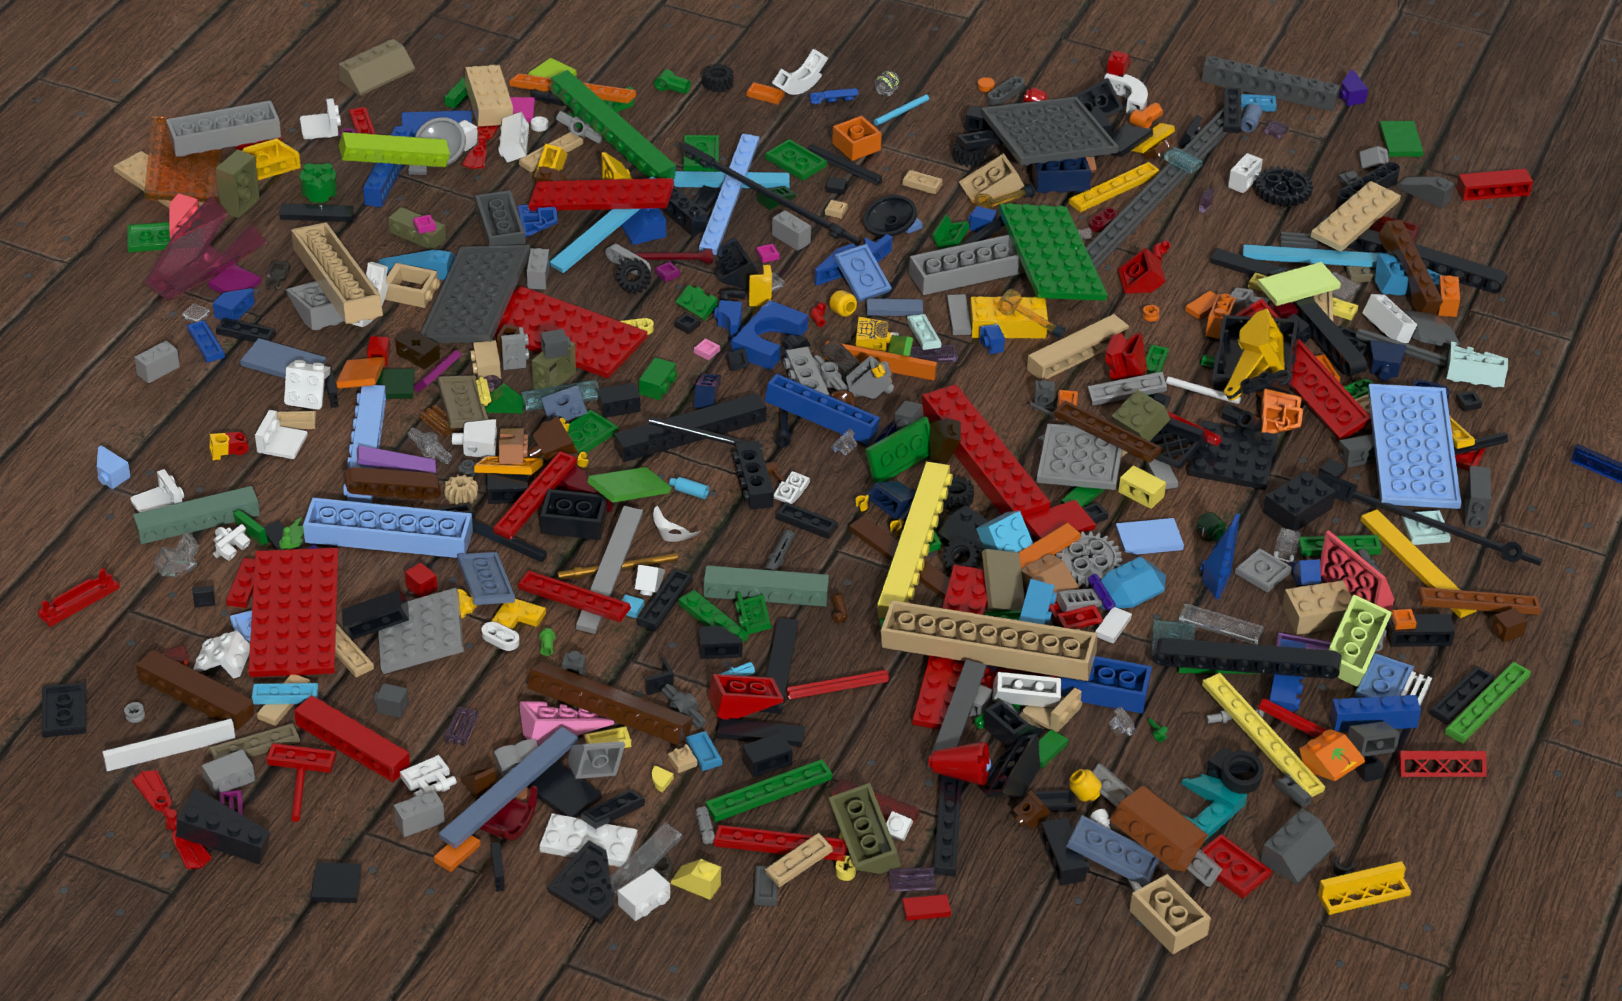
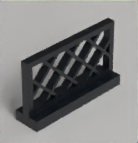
[1150,418,1207,469]

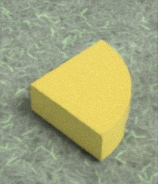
[652,766,674,792]

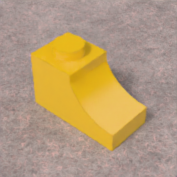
[534,143,568,177]

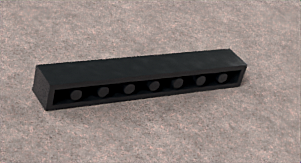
[614,393,767,462]

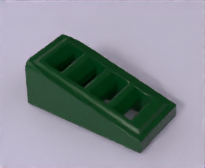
[758,186,796,210]

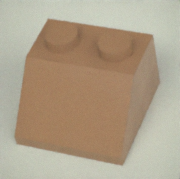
[1021,553,1079,605]

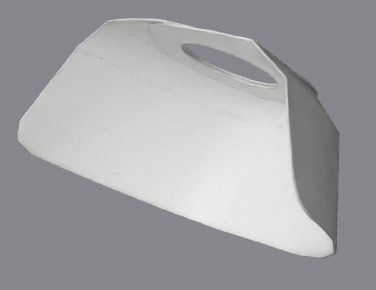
[653,506,701,542]

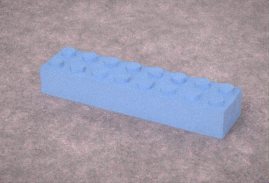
[303,498,473,558]

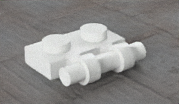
[400,755,457,797]

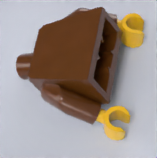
[528,416,589,468]

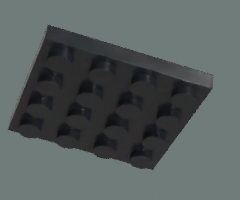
[1188,421,1278,490]

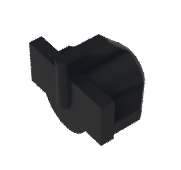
[780,335,811,358]

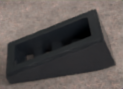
[1355,755,1384,782]

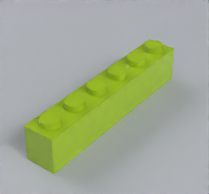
[339,132,450,167]

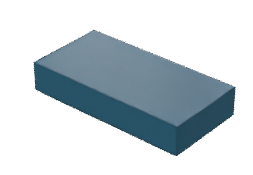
[686,731,722,771]

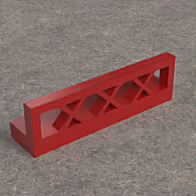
[1396,751,1487,777]

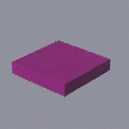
[208,264,261,294]

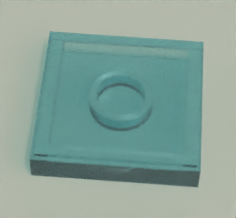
[1151,620,1195,654]

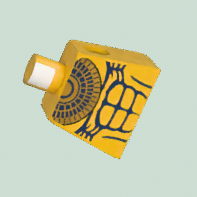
[856,317,899,352]

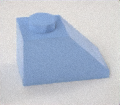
[97,446,130,489]

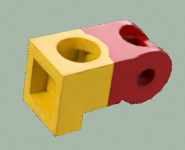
[209,432,249,460]

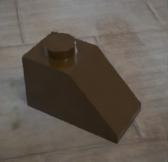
[930,418,961,464]

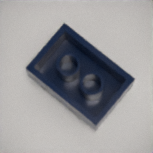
[1032,157,1091,193]

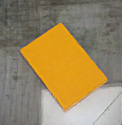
[474,456,543,475]

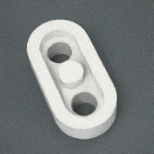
[481,622,519,651]

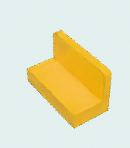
[749,265,772,306]

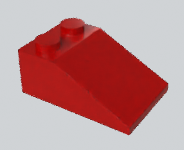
[708,674,784,719]

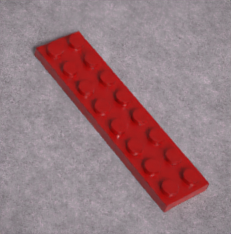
[528,178,675,211]

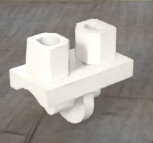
[213,524,251,561]

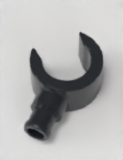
[1333,856,1355,876]

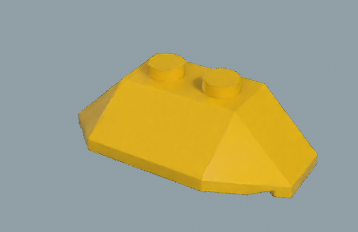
[242,139,301,180]

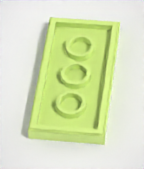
[1257,262,1341,306]

